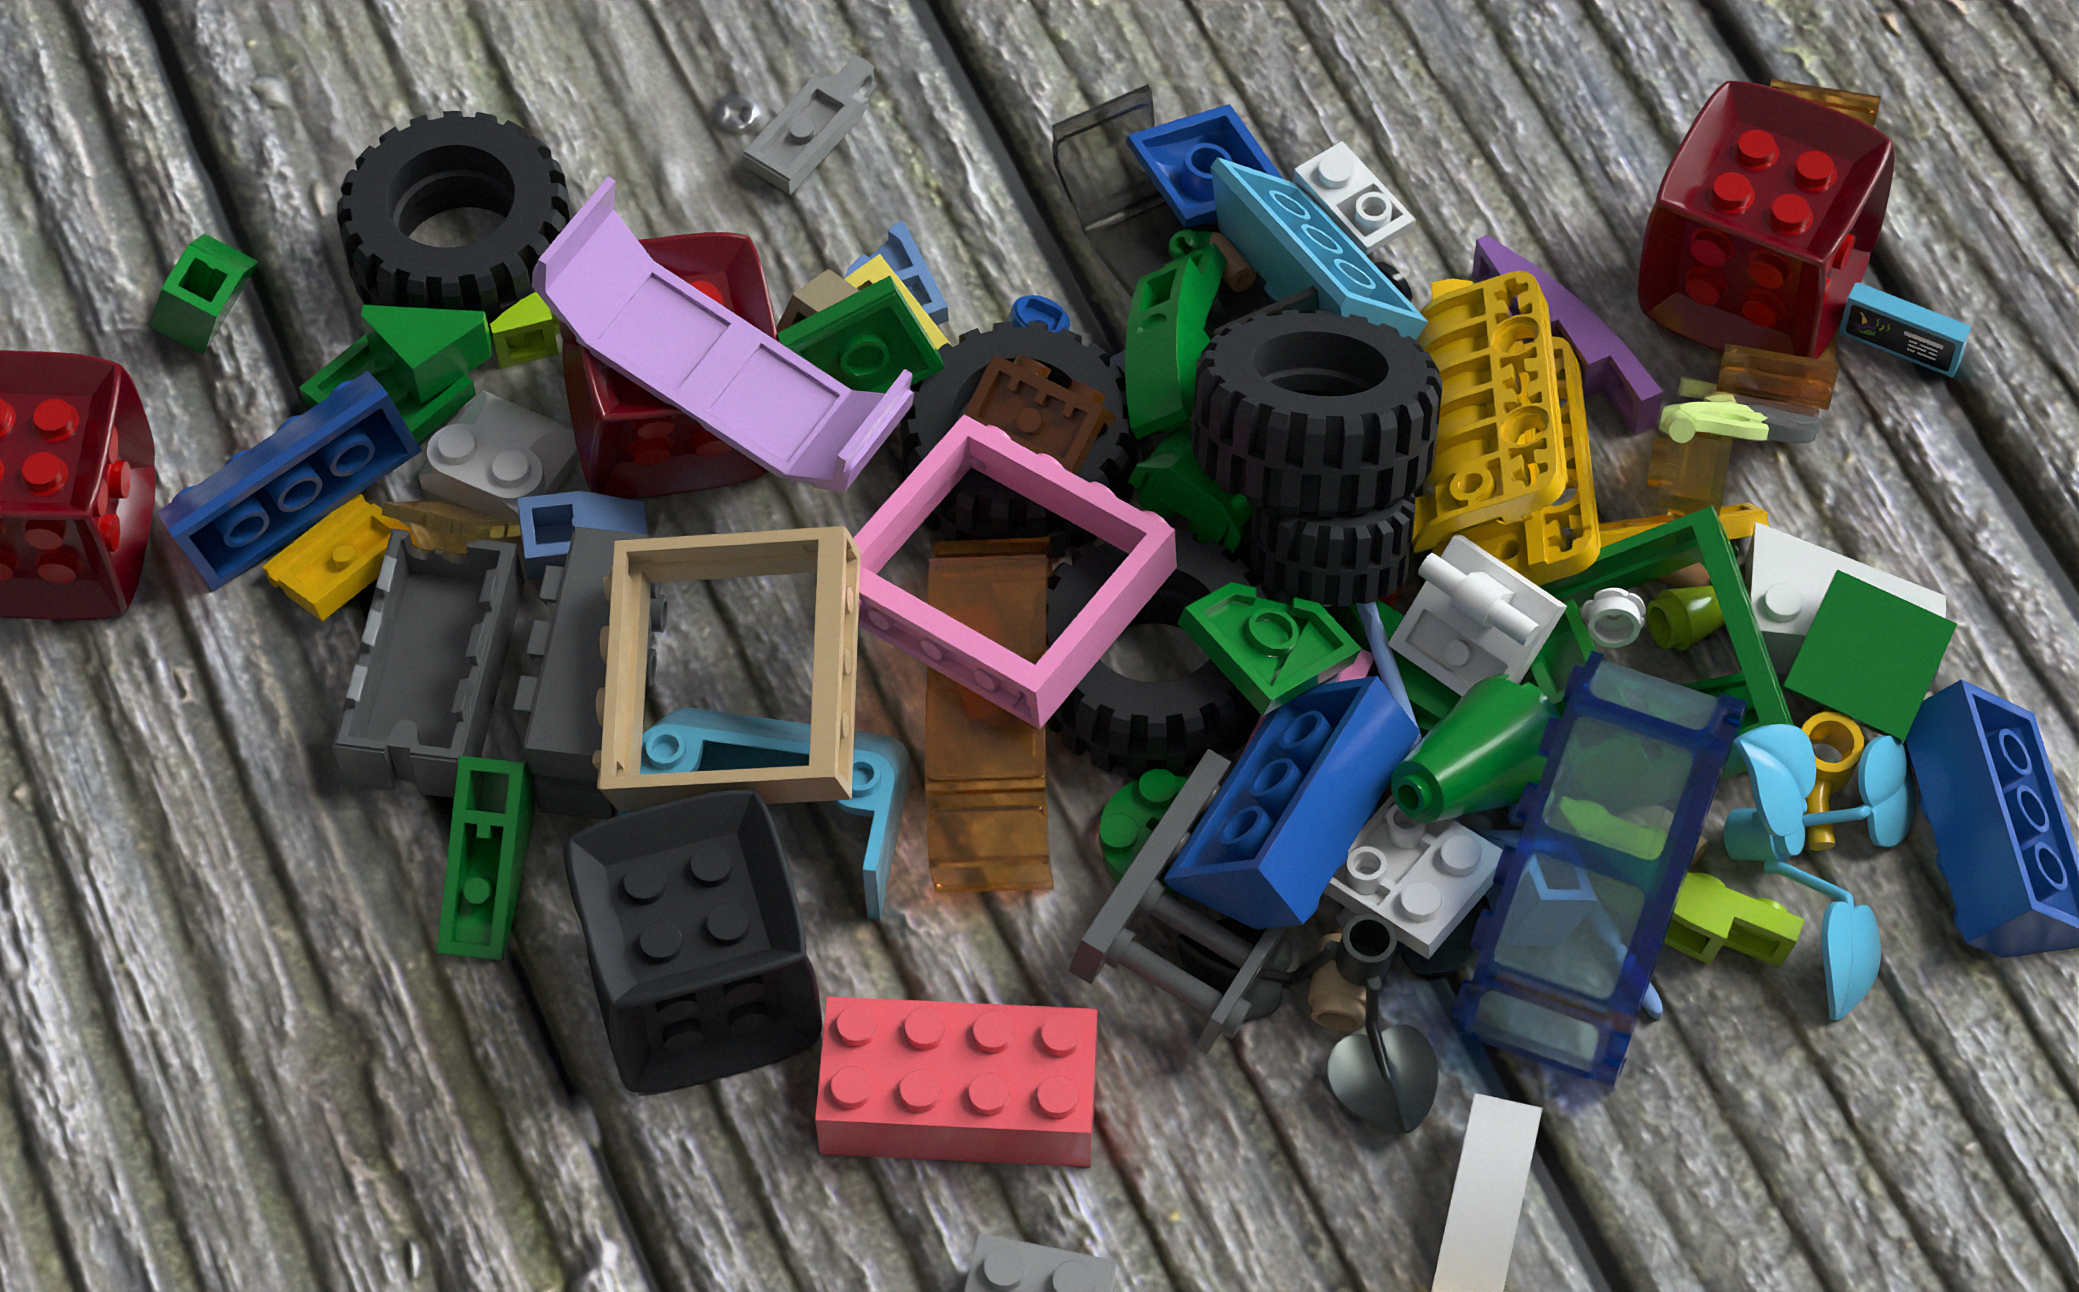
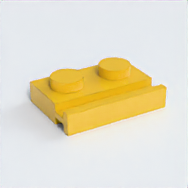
[262,493,418,622]

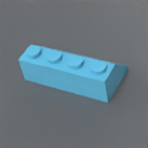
[1211,157,1428,340]

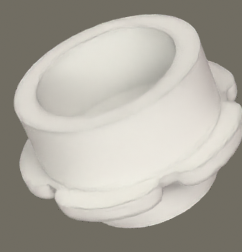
[1581,588,1646,648]

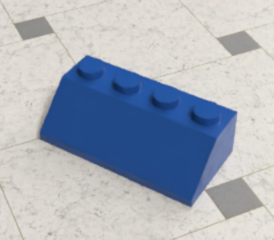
[157,371,422,591]
[1164,676,1420,929]
[1902,679,2079,958]

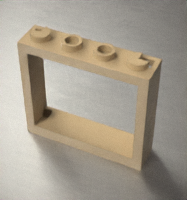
[592,526,861,812]

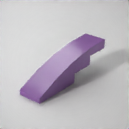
[1472,235,1663,436]

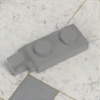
[742,54,876,195]

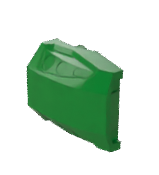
[1128,419,1253,554]

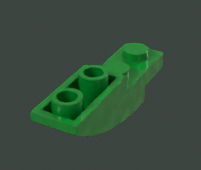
[1125,243,1228,439]

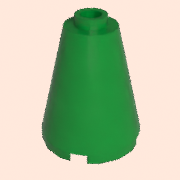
[1391,673,1569,824]

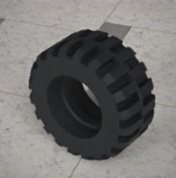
[337,110,572,333]
[1191,310,1442,517]
[900,321,1138,564]
[1031,529,1271,778]

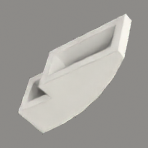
[1431,1093,1542,1292]

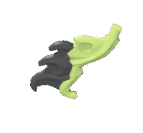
[1659,377,1823,443]

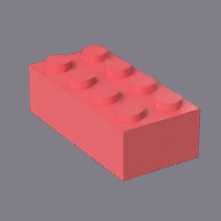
[815,996,1098,1167]

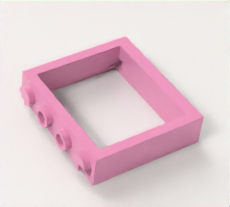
[853,415,1177,730]

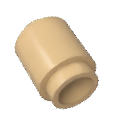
[1307,927,1366,1032]

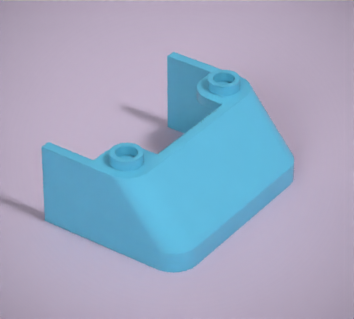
[618,708,910,921]

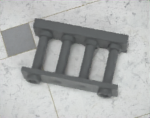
[1068,749,1288,1054]

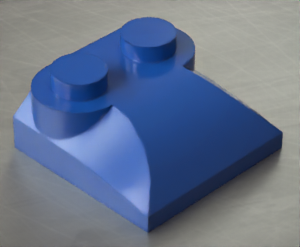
[1126,104,1283,227]

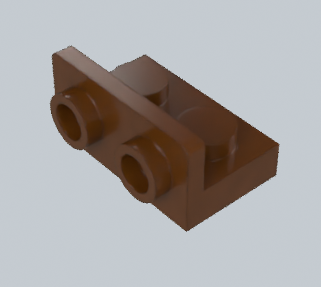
[963,353,1117,476]

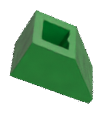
[149,233,258,355]

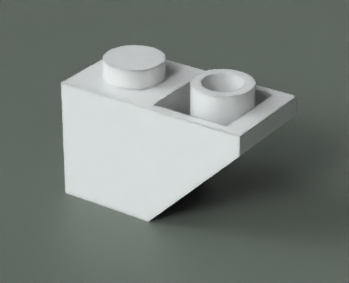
[1293,141,1416,255]

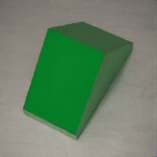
[361,305,493,404]

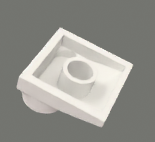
[419,390,579,530]

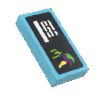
[1839,282,1971,378]

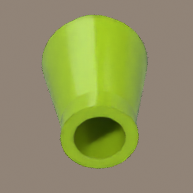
[1646,585,1726,651]

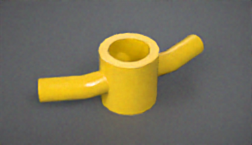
[1801,709,1864,851]

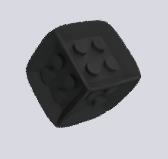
[564,789,822,1093]

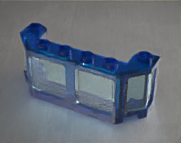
[1452,650,1747,1090]

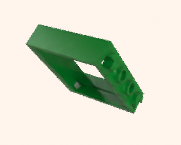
[1519,505,1794,817]

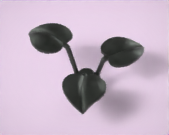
[1176,901,1480,1134]

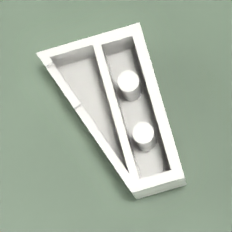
[1739,521,1946,690]

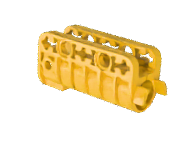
[1412,271,1601,586]

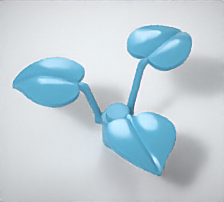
[1724,724,1916,1020]

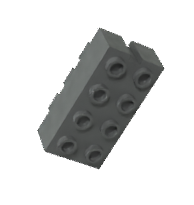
[513,526,668,820]
[333,529,525,798]

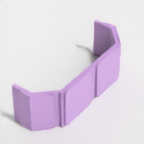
[532,176,914,492]

